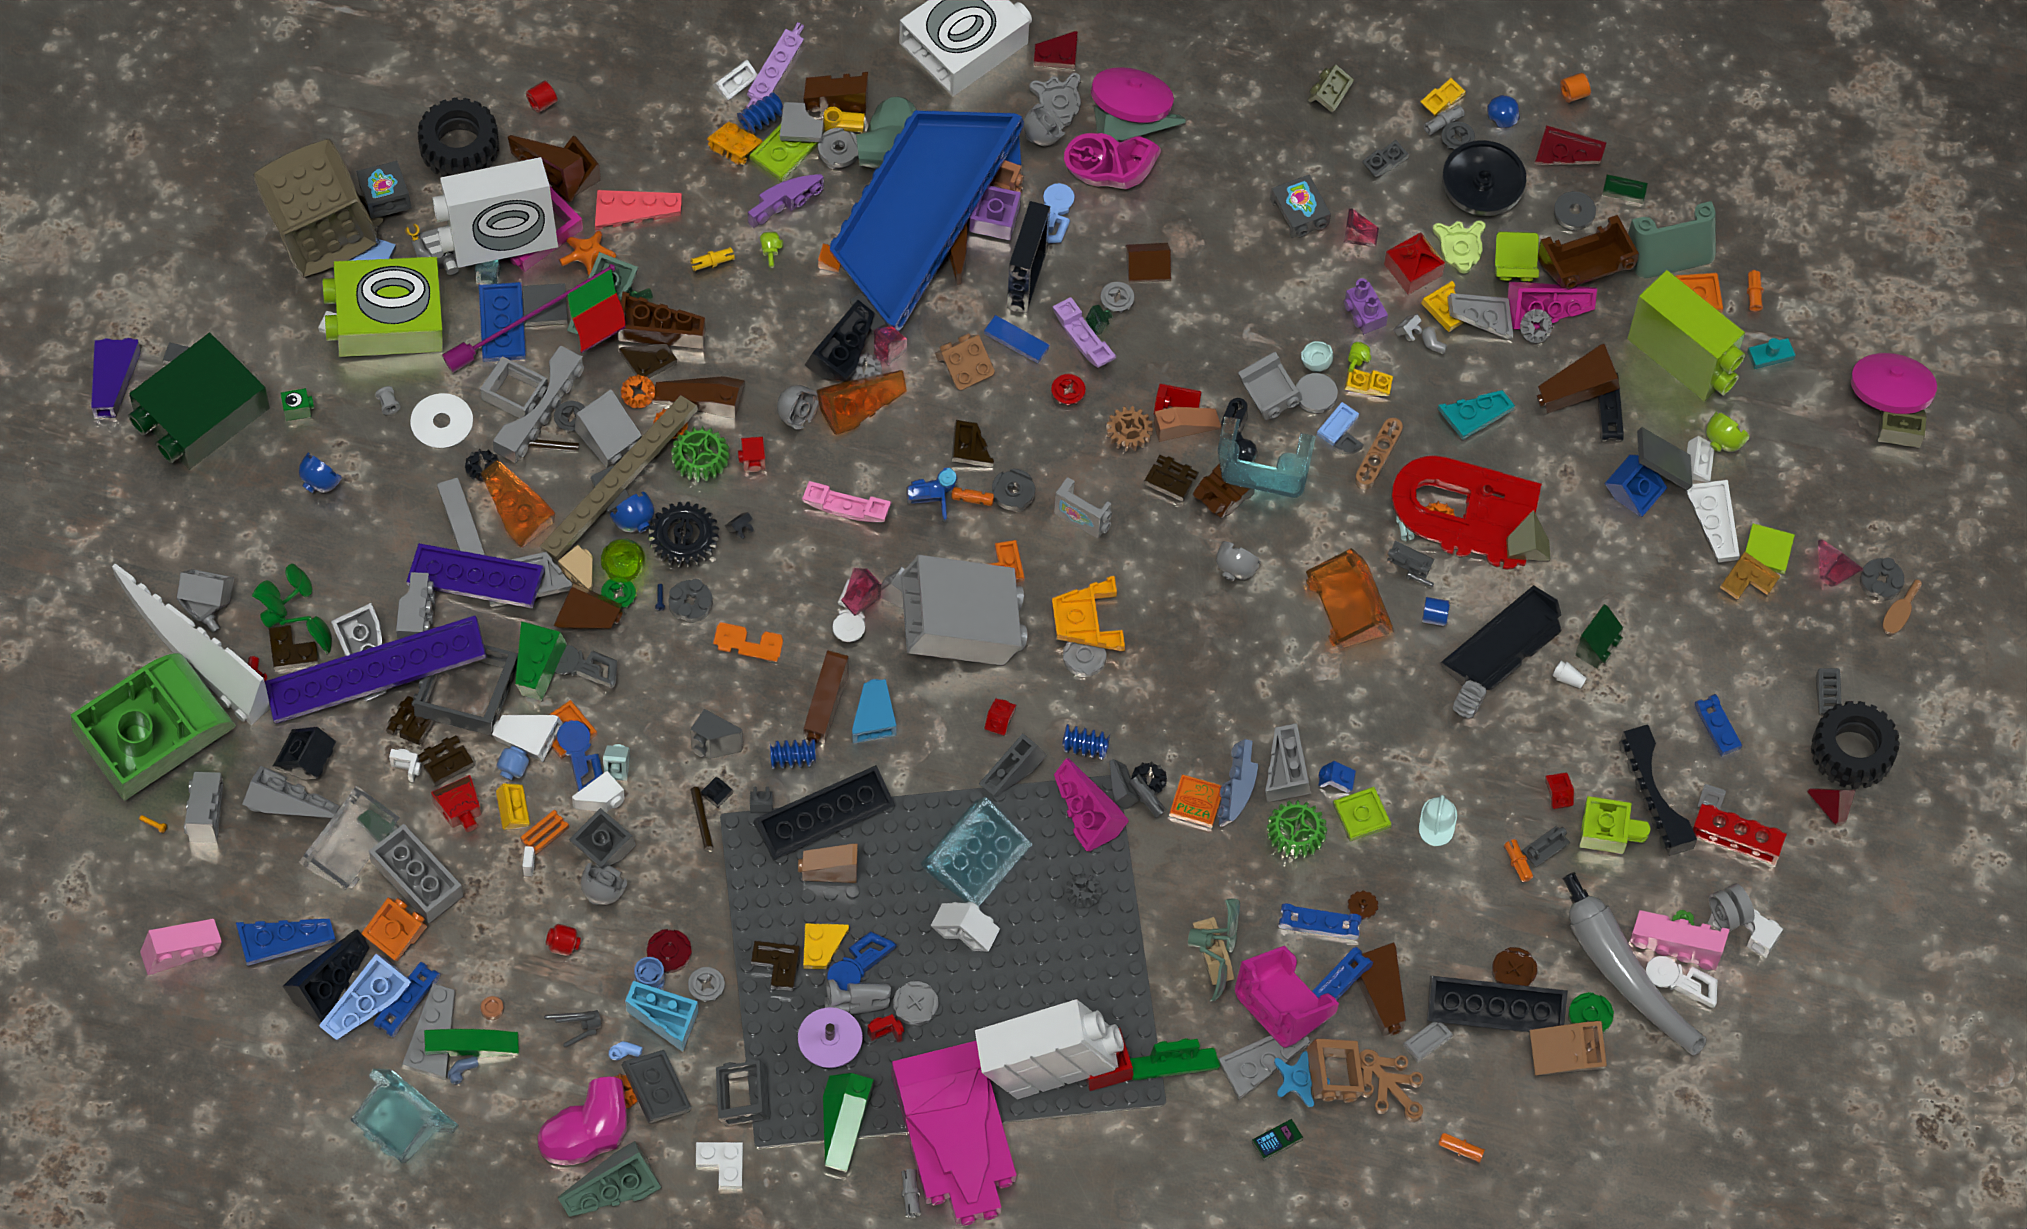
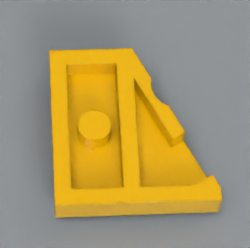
[803,923,849,969]

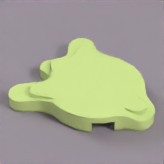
[1433,221,1486,274]

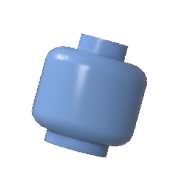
[496,746,529,781]

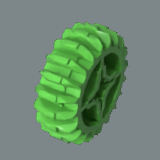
[671,426,730,483]
[1266,800,1327,859]

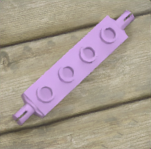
[746,22,804,109]

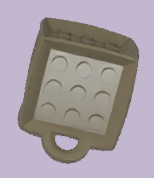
[253,139,383,277]

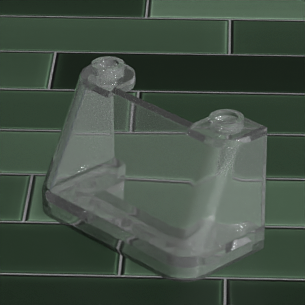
[299,785,400,891]

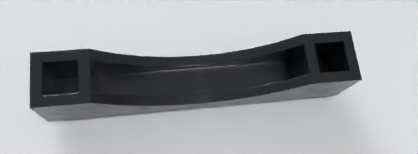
[1619,724,1697,856]

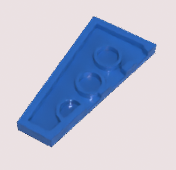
[236,919,336,966]

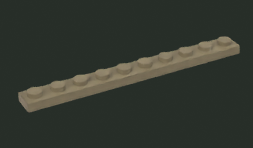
[540,395,698,561]

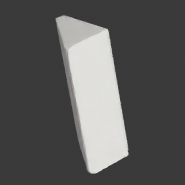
[712,60,758,101]
[1687,436,1714,482]

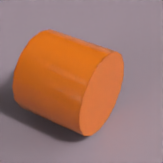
[1560,73,1591,103]

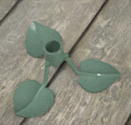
[1188,898,1240,1001]

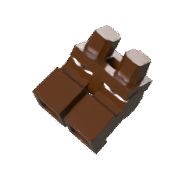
[1193,458,1255,518]

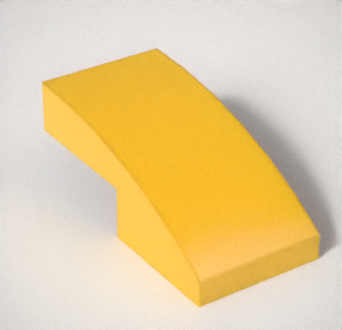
[1420,78,1466,116]

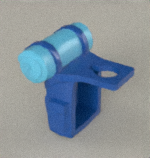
[906,467,957,522]

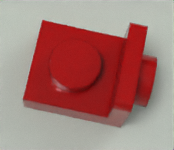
[1546,772,1574,809]

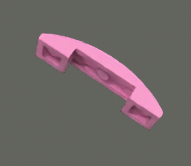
[802,481,891,522]

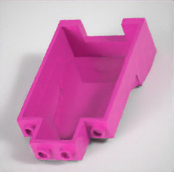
[891,1041,1017,1226]

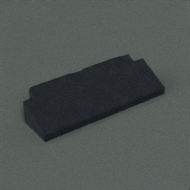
[1441,585,1562,690]

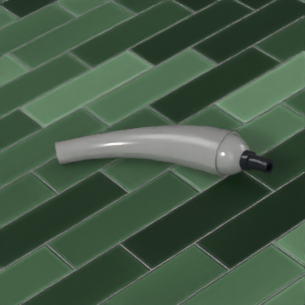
[1562,872,1706,1055]

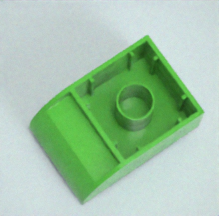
[70,653,236,801]

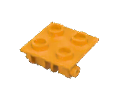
[707,121,763,165]

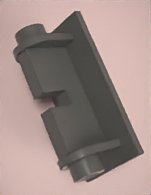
[1387,541,1434,579]
[1522,826,1570,867]

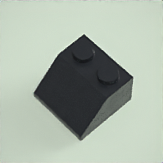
[273,727,336,780]

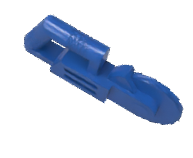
[557,720,603,792]
[827,931,897,991]

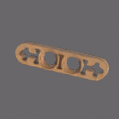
[1355,418,1403,490]

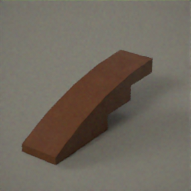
[948,222,967,285]

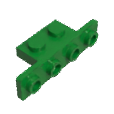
[1130,1038,1220,1081]

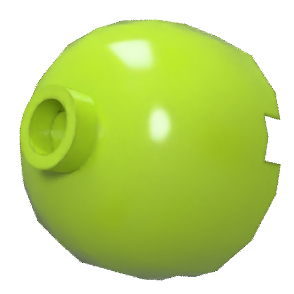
[1706,412,1750,452]

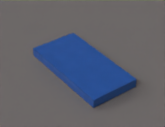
[479,282,526,362]

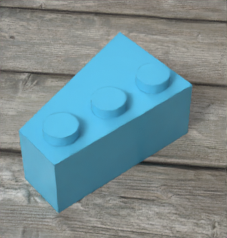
[625,981,699,1052]

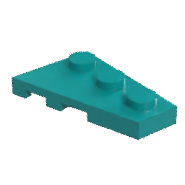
[1437,390,1515,440]

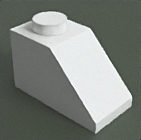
[572,771,625,812]

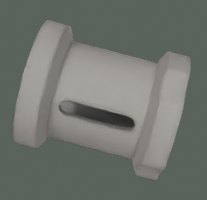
[375,386,401,415]

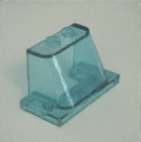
[351,1069,459,1163]

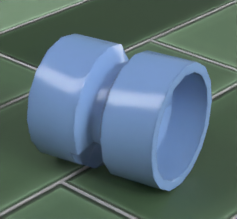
[634,957,665,990]

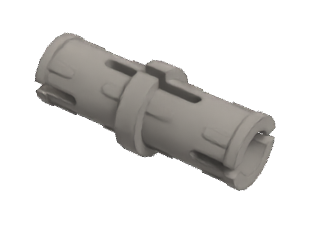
[1423,104,1465,135]
[901,1169,920,1218]

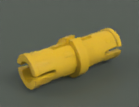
[690,247,735,272]

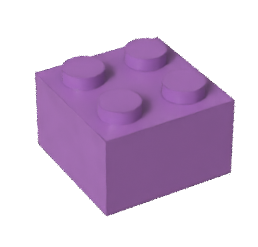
[970,186,1021,241]

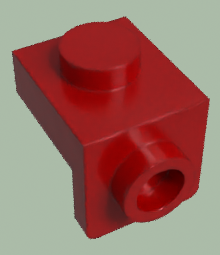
[984,698,1016,736]
[867,1014,904,1043]

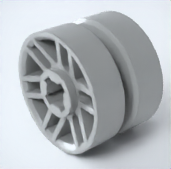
[1709,883,1755,931]

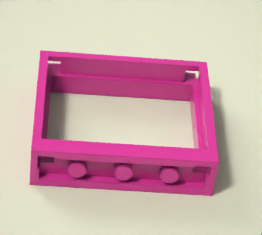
[510,187,583,272]

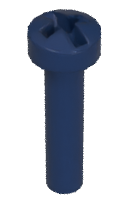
[655,584,665,611]

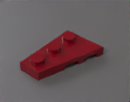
[1534,126,1607,165]

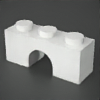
[1708,909,1783,958]

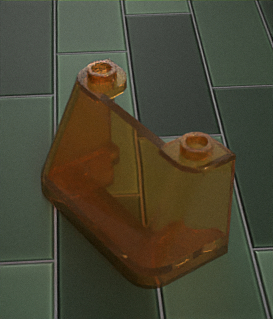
[1306,548,1394,649]

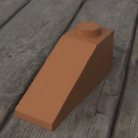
[1154,407,1221,442]

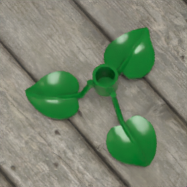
[252,563,332,655]

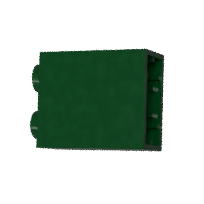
[128,332,270,470]

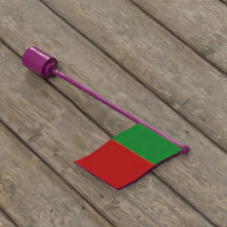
[442,264,626,373]

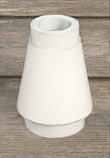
[1552,661,1586,689]

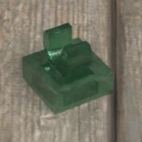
[1085,305,1113,335]

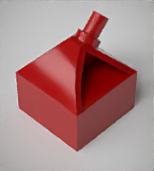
[1384,232,1445,295]

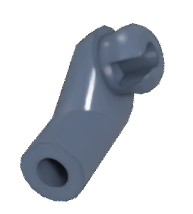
[448,1056,478,1085]

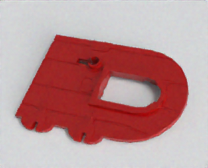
[1391,456,1542,570]

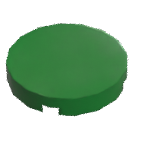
[1568,992,1614,1034]

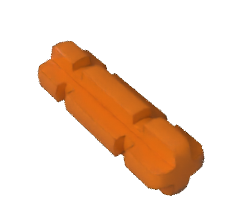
[951,487,994,506]

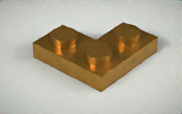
[1720,552,1780,600]

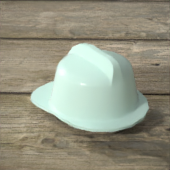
[1419,795,1457,846]

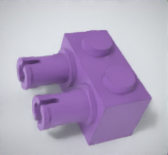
[1344,278,1388,335]

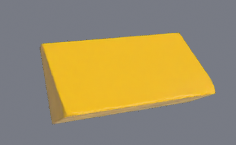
[496,783,530,830]

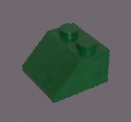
[1575,604,1623,669]

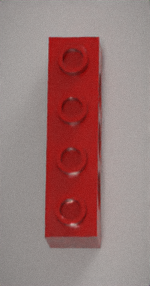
[1693,804,1787,865]

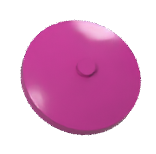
[1091,67,1174,123]
[1851,353,1937,414]

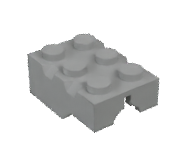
[396,572,435,639]

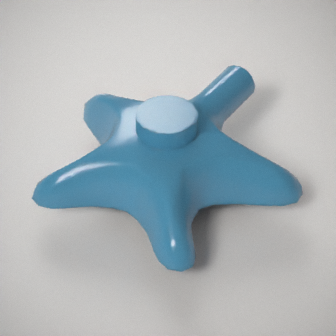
[1274,1051,1330,1107]

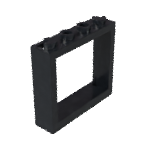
[1007,201,1050,313]

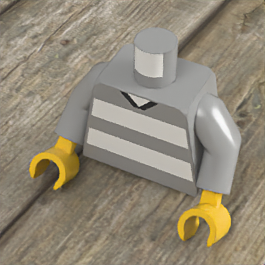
[405,224,459,275]

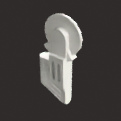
[832,578,877,642]
[1645,956,1718,1008]

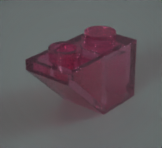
[874,326,907,365]

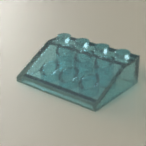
[921,797,1032,906]

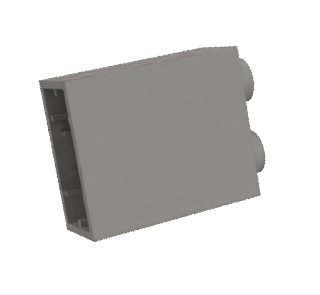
[901,555,1027,665]

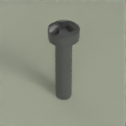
[1406,570,1434,588]

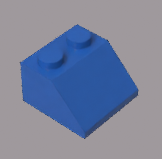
[1605,455,1667,517]

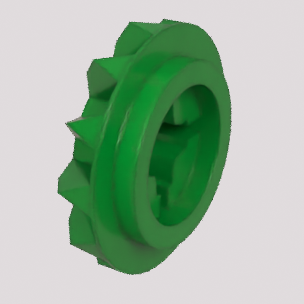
[601,577,636,608]

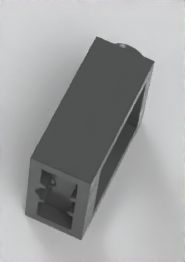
[716,1059,769,1126]

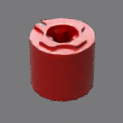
[526,81,558,113]

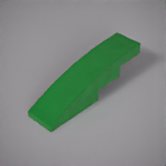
[424,1029,519,1058]

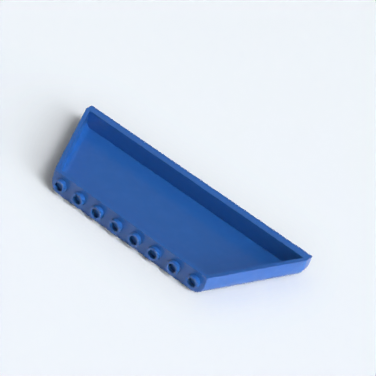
[830,110,1024,331]

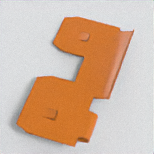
[713,622,783,662]

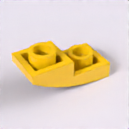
[1344,369,1393,396]

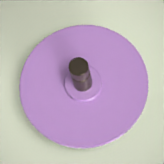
[798,1007,862,1069]

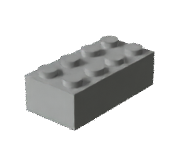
[369,824,463,924]

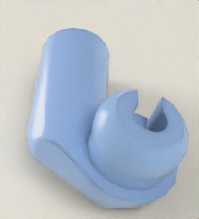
[608,1041,643,1061]

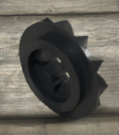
[465,449,500,481]
[1131,761,1167,795]

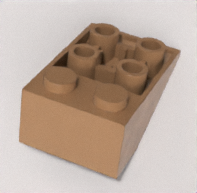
[1529,1021,1607,1076]

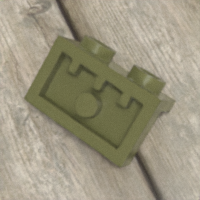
[1308,64,1354,112]

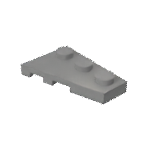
[1448,293,1513,340]

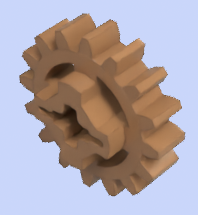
[1106,406,1153,451]

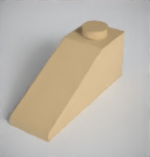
[1193,917,1234,985]

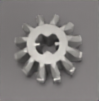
[1453,680,1486,718]

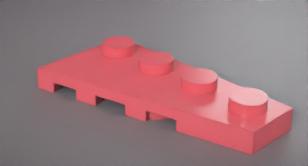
[595,190,682,230]

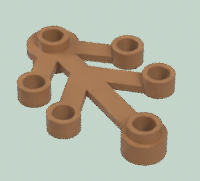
[1359,1049,1423,1122]

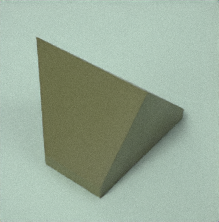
[1506,510,1550,562]

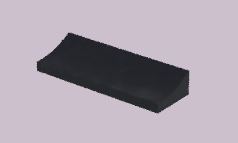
[753,765,895,860]
[1427,975,1568,1032]

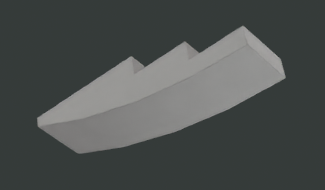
[437,477,485,555]

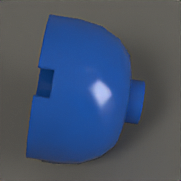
[299,452,343,493]
[610,492,655,533]

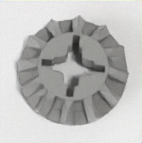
[1101,282,1134,313]
[1520,309,1554,343]
[850,352,882,384]
[688,967,725,1003]

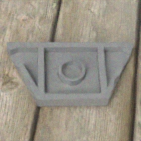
[489,552,572,607]

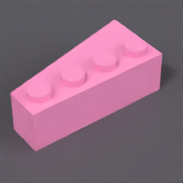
[1629,910,1730,970]

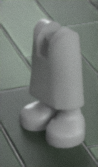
[824,979,891,1015]

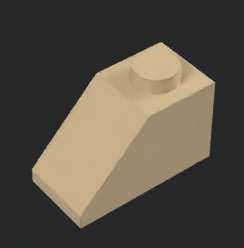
[558,545,593,591]

